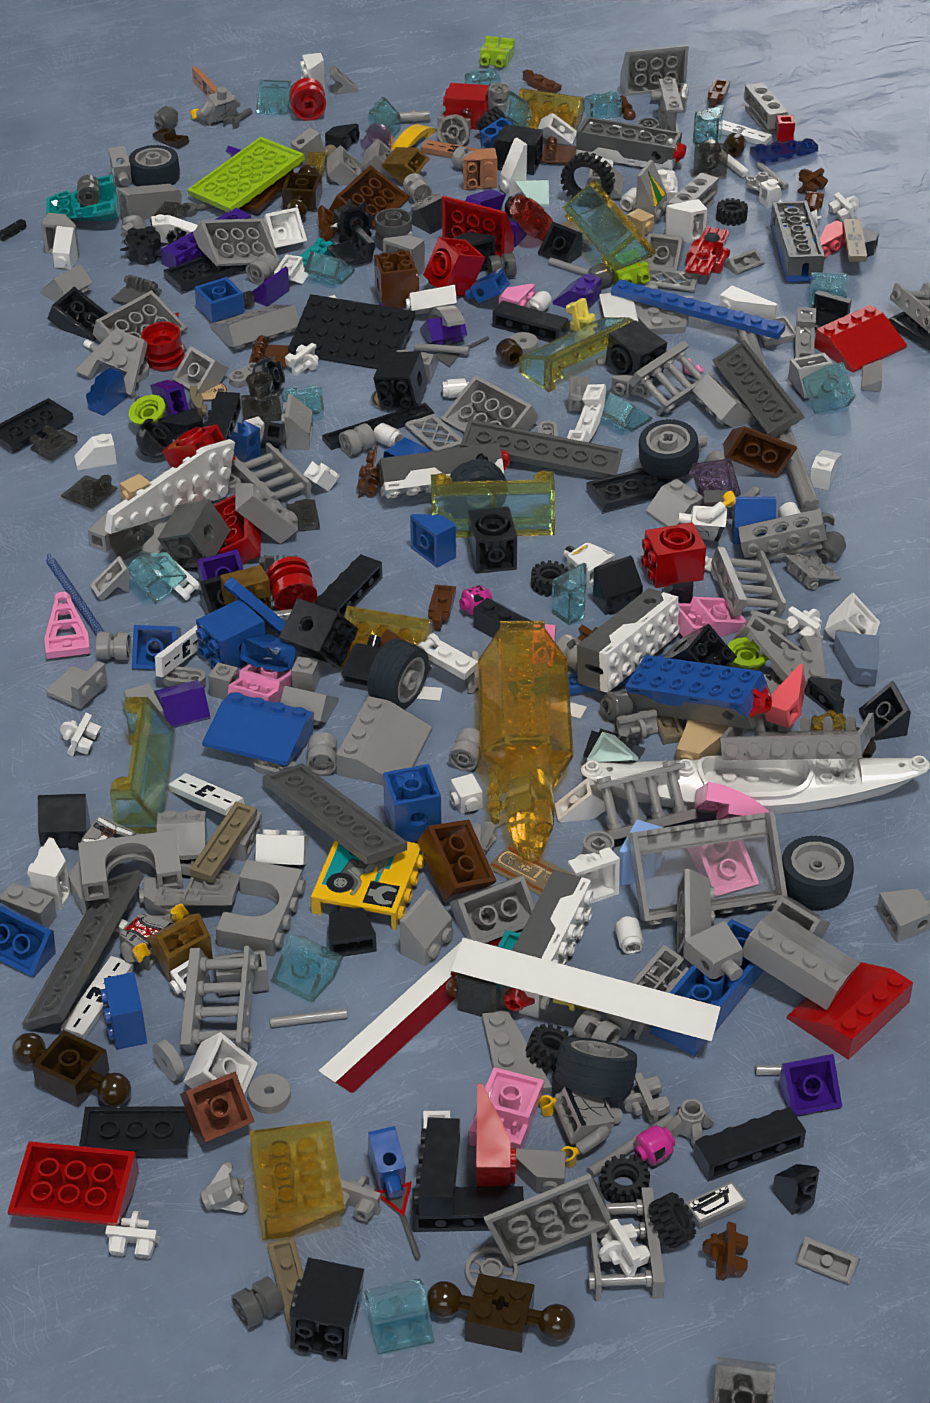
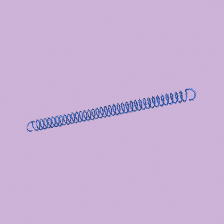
[46,553,104,636]

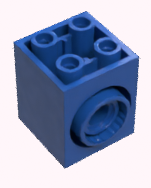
[196,599,265,668]
[383,764,442,842]

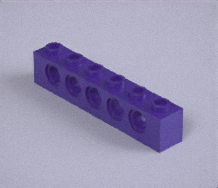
[161,208,251,268]

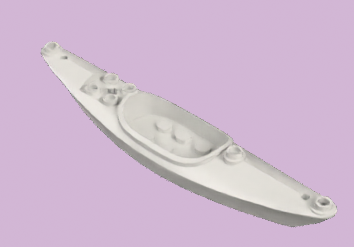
[581,755,930,814]

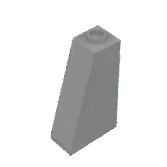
[118,184,182,221]

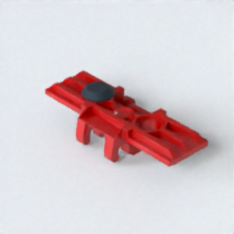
[685,226,730,276]

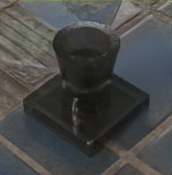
[693,139,729,178]
[241,372,282,422]

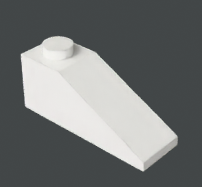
[499,138,527,196]
[151,214,198,243]
[719,286,778,319]
[810,450,842,490]

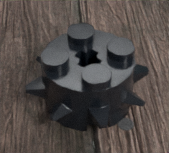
[330,199,375,244]
[120,226,168,265]

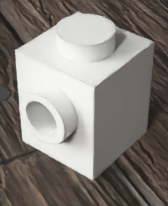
[450,774,483,814]

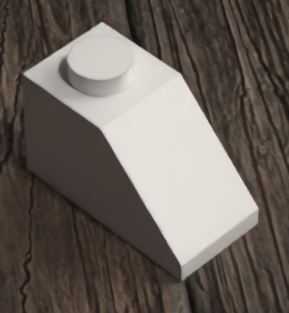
[538,113,577,145]
[53,226,78,269]
[74,434,117,470]
[554,778,606,822]

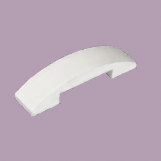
[567,384,606,442]

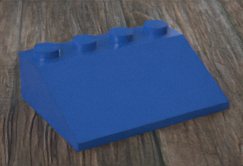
[202,692,314,766]

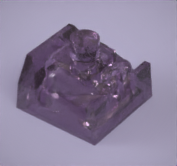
[689,458,741,497]

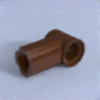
[805,191,824,215]

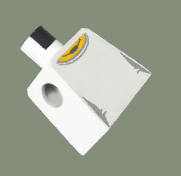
[563,543,615,588]

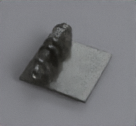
[61,474,118,509]

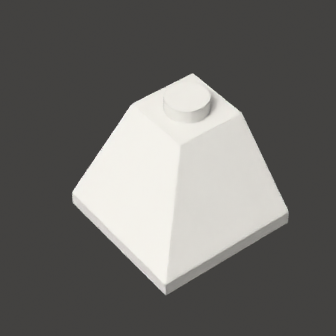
[825,593,880,640]

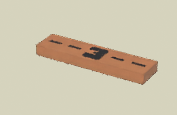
[192,66,217,96]
[421,140,477,158]

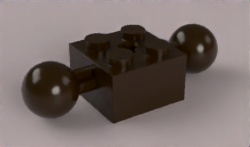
[282,164,322,220]
[12,1030,131,1107]
[426,1273,575,1353]

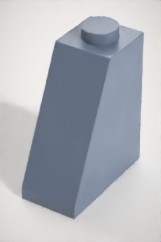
[833,631,880,686]

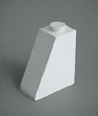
[406,285,457,315]

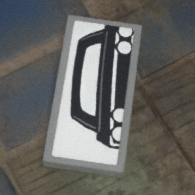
[685,1181,747,1228]

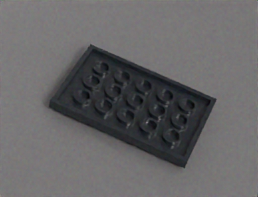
[288,294,416,369]

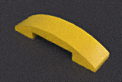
[391,124,436,151]

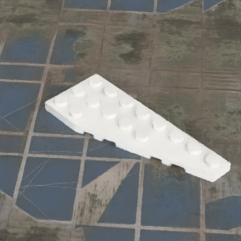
[105,439,235,534]

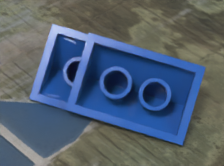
[0,903,56,977]

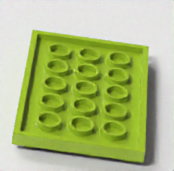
[187,136,306,212]

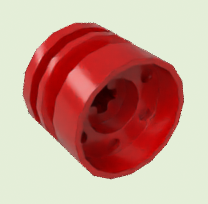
[141,322,185,371]
[266,557,317,610]

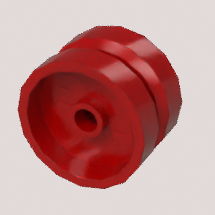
[290,78,326,121]

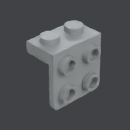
[47,661,108,709]

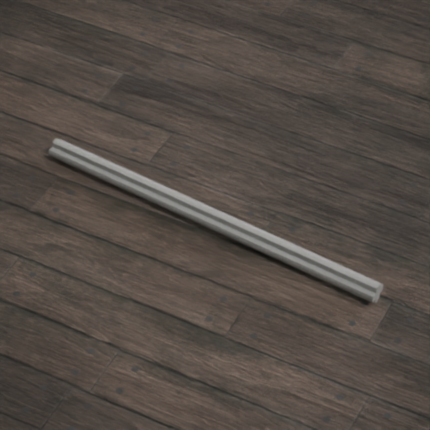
[736,329,819,511]

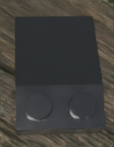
[47,287,108,341]

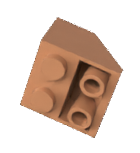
[463,148,497,190]

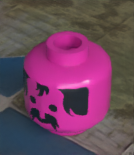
[459,585,492,616]
[634,1125,676,1166]

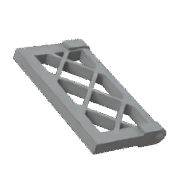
[641,267,699,293]
[405,414,462,451]

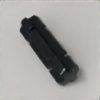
[0,219,27,241]

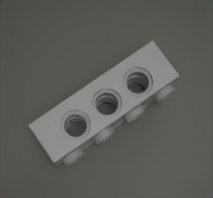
[744,82,789,134]
[666,173,719,209]
[738,509,827,560]
[605,945,689,1041]

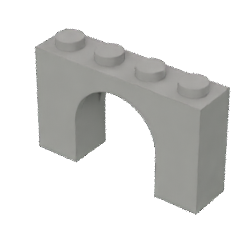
[88,504,169,569]
[78,830,183,901]
[216,860,306,957]

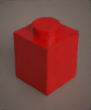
[775,115,795,142]

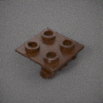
[542,136,576,165]
[249,335,289,368]
[357,444,379,498]

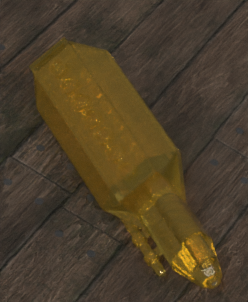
[478,621,573,862]

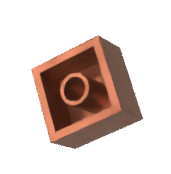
[180,1072,255,1144]

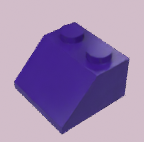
[552,274,602,310]
[420,313,467,345]

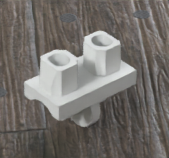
[829,192,860,222]
[285,343,319,376]
[786,606,823,640]
[60,713,101,756]
[105,1211,161,1259]
[599,1219,650,1278]

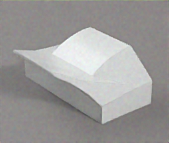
[274,254,309,284]

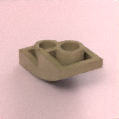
[190,386,208,420]

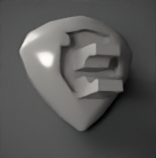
[120,215,147,238]

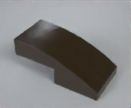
[152,127,189,148]

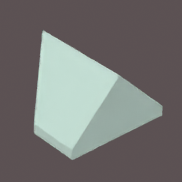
[515,180,549,207]
[587,732,639,763]

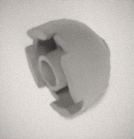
[437,114,471,146]

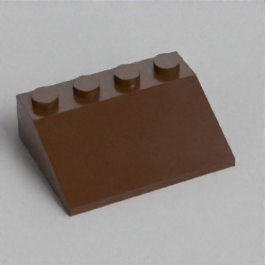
[329,165,410,231]

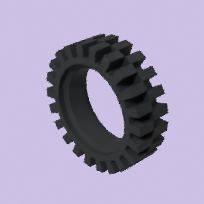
[560,152,615,207]

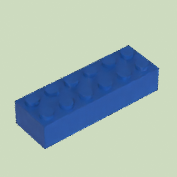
[651,919,764,1056]

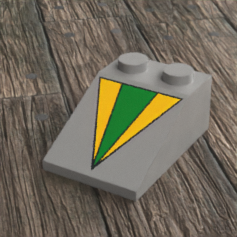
[635,160,668,225]

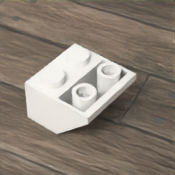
[300,53,325,89]
[665,199,707,243]
[255,829,309,865]
[27,838,71,911]

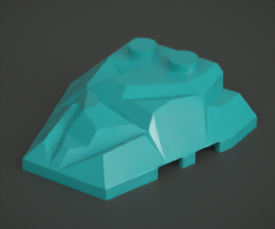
[46,174,119,222]

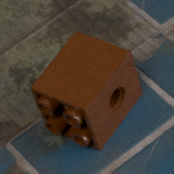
[374,250,419,309]

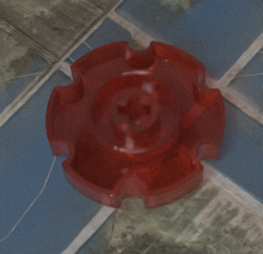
[508,194,554,241]

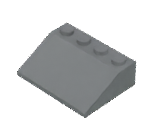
[620,45,689,96]
[193,218,280,266]
[93,290,187,343]
[209,304,299,349]
[441,375,539,433]
[336,696,432,785]
[742,909,860,1010]
[484,1173,612,1267]

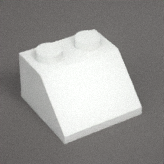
[183,1032,258,1095]

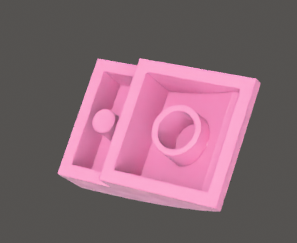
[678,597,746,638]
[227,664,292,703]
[694,782,769,820]
[468,1067,544,1149]

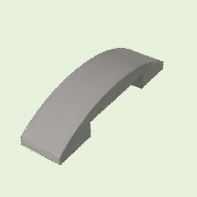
[428,305,465,327]
[795,307,816,358]

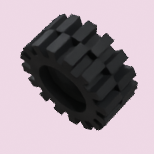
[476,106,507,131]
[716,198,748,226]
[531,560,569,597]
[525,1024,574,1072]
[600,1154,650,1203]
[648,1192,696,1248]

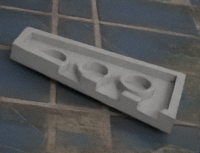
[482,1010,552,1095]

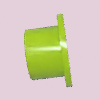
[128,395,166,426]
[728,637,768,671]

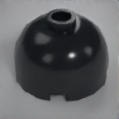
[250,356,285,395]
[136,419,175,458]

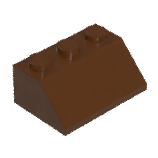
[723,426,797,478]
[418,819,496,903]

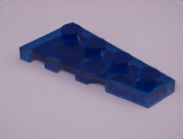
[750,138,818,164]

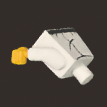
[677,491,736,542]

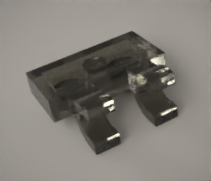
[30,425,78,461]

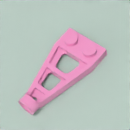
[44,592,90,659]

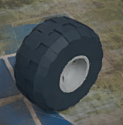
[446,459,508,518]

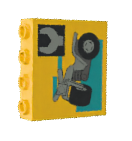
[311,840,425,930]

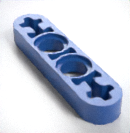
[223,577,286,635]

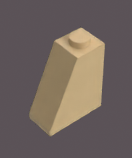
[676,720,729,760]

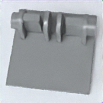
[786,553,841,590]

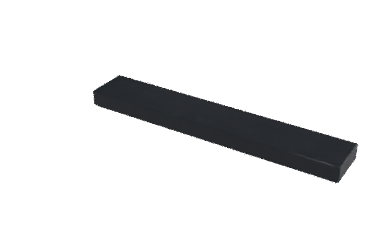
[322,402,434,450]

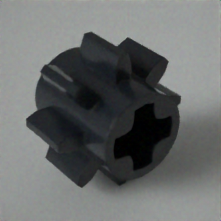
[166,227,187,245]

